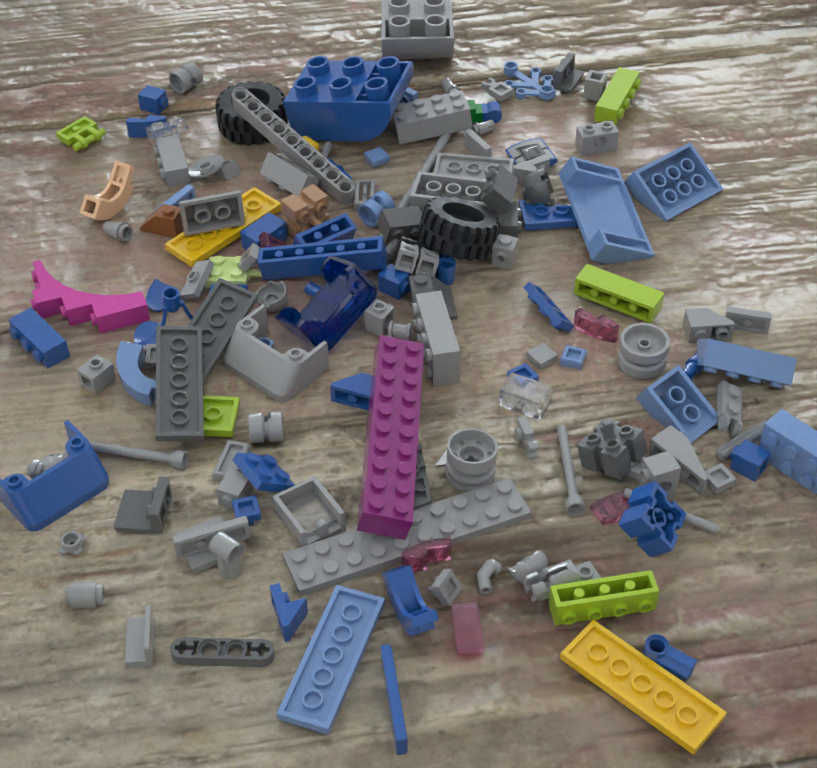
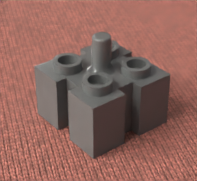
[577,418,648,480]

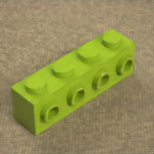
[594,67,641,126]
[574,264,664,323]
[548,570,659,625]

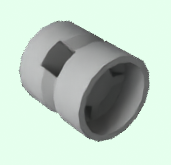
[169,62,203,94]
[249,411,284,443]

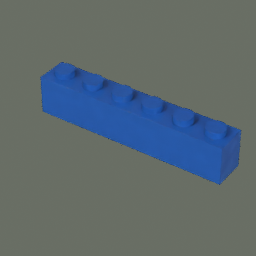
[257,236,387,280]

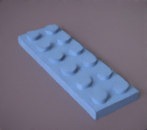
[277,585,385,735]

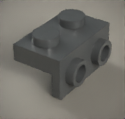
[552,52,584,93]

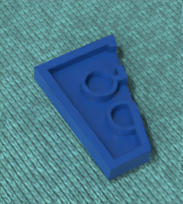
[518,199,579,231]

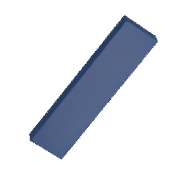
[381,644,408,755]

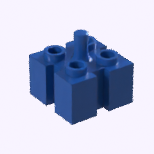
[619,481,686,557]

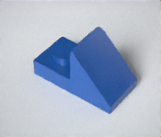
[269,583,308,642]

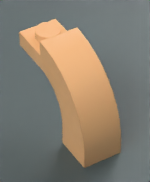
[80,160,135,220]

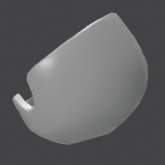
[256,280,288,312]
[507,550,548,584]

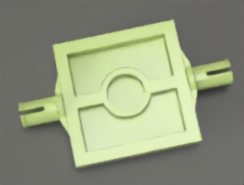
[205,256,263,288]

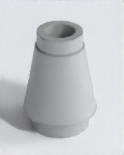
[103,221,133,242]

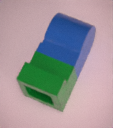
[467,100,502,125]

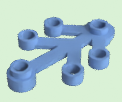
[504,61,556,101]

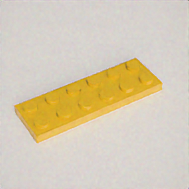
[165,187,281,268]
[560,620,727,755]

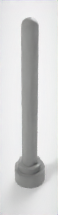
[557,425,586,516]
[89,441,189,470]

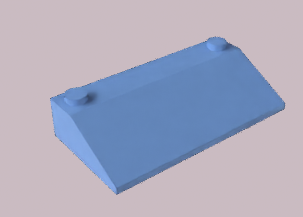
[559,156,655,264]

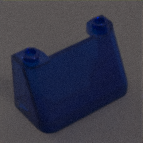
[275,255,377,351]

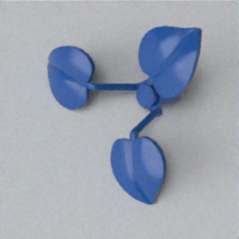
[134,279,198,346]

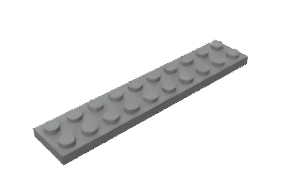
[283,478,531,597]

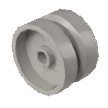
[618,323,670,379]

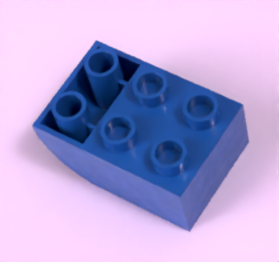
[283,56,413,142]

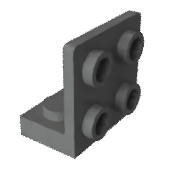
[114,476,173,534]

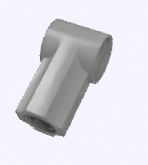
[209,532,244,580]

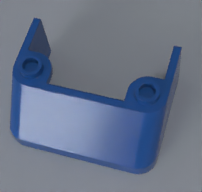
[0,420,109,531]

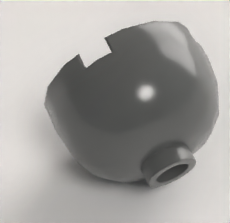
[521,167,555,206]

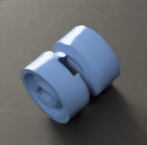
[358,191,395,227]

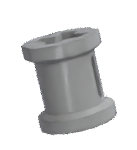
[388,320,412,341]

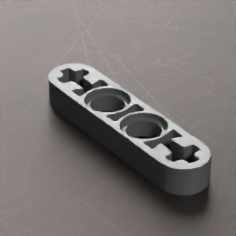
[170,637,275,667]

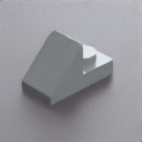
[512,155,550,186]

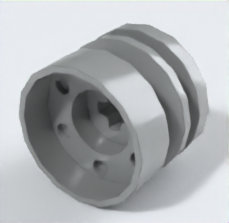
[445,428,498,492]

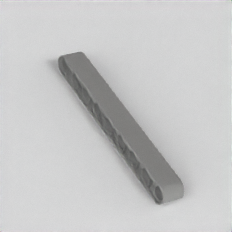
[232,87,355,204]

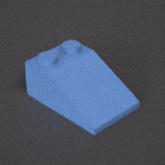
[636,365,718,443]

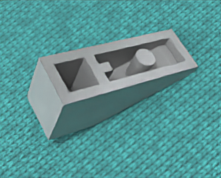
[649,425,708,496]

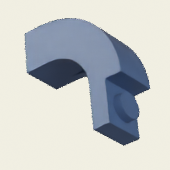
[116,341,156,406]

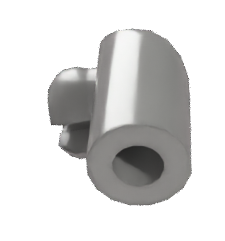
[477,559,502,595]

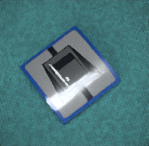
[505,138,558,166]

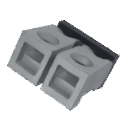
[394,236,439,276]

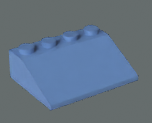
[624,142,723,222]

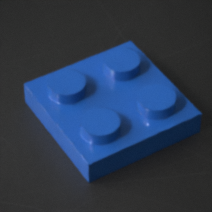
[232,452,295,492]

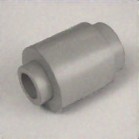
[65,582,104,608]

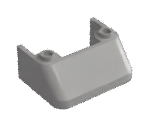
[223,304,329,402]

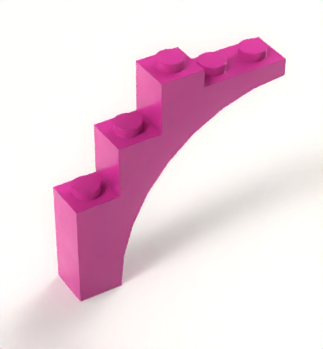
[30,260,150,333]

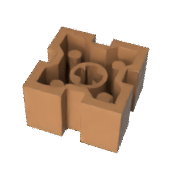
[281,184,329,240]

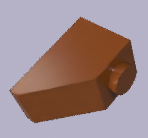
[140,204,183,238]

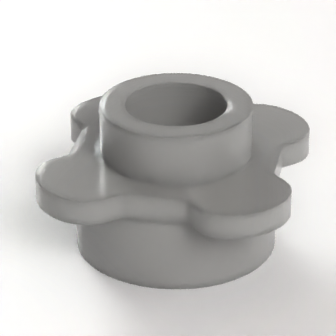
[58,531,86,555]

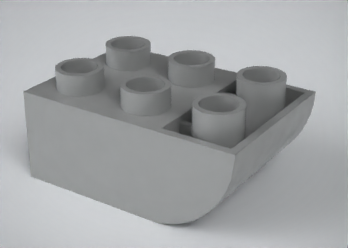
[382,0,454,59]

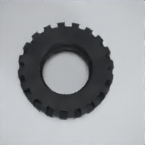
[215,81,288,145]
[418,196,501,261]

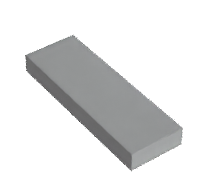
[172,516,251,558]

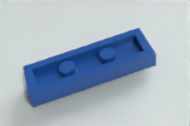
[523,281,574,332]

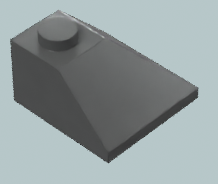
[409,274,458,320]

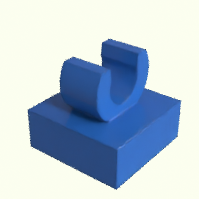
[232,495,262,527]

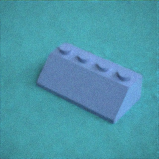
[697,338,797,388]

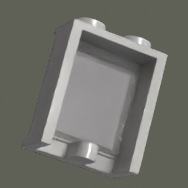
[272,476,346,547]

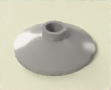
[188,155,225,178]

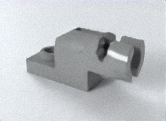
[523,559,601,601]

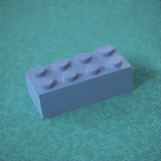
[759,409,817,495]

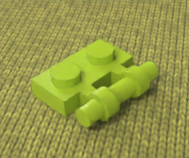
[56,116,106,152]

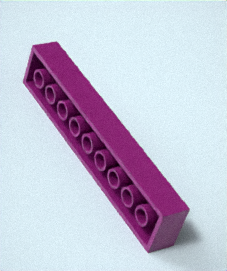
[357,335,424,540]

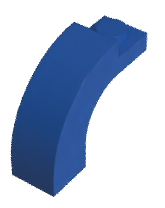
[382,565,439,636]

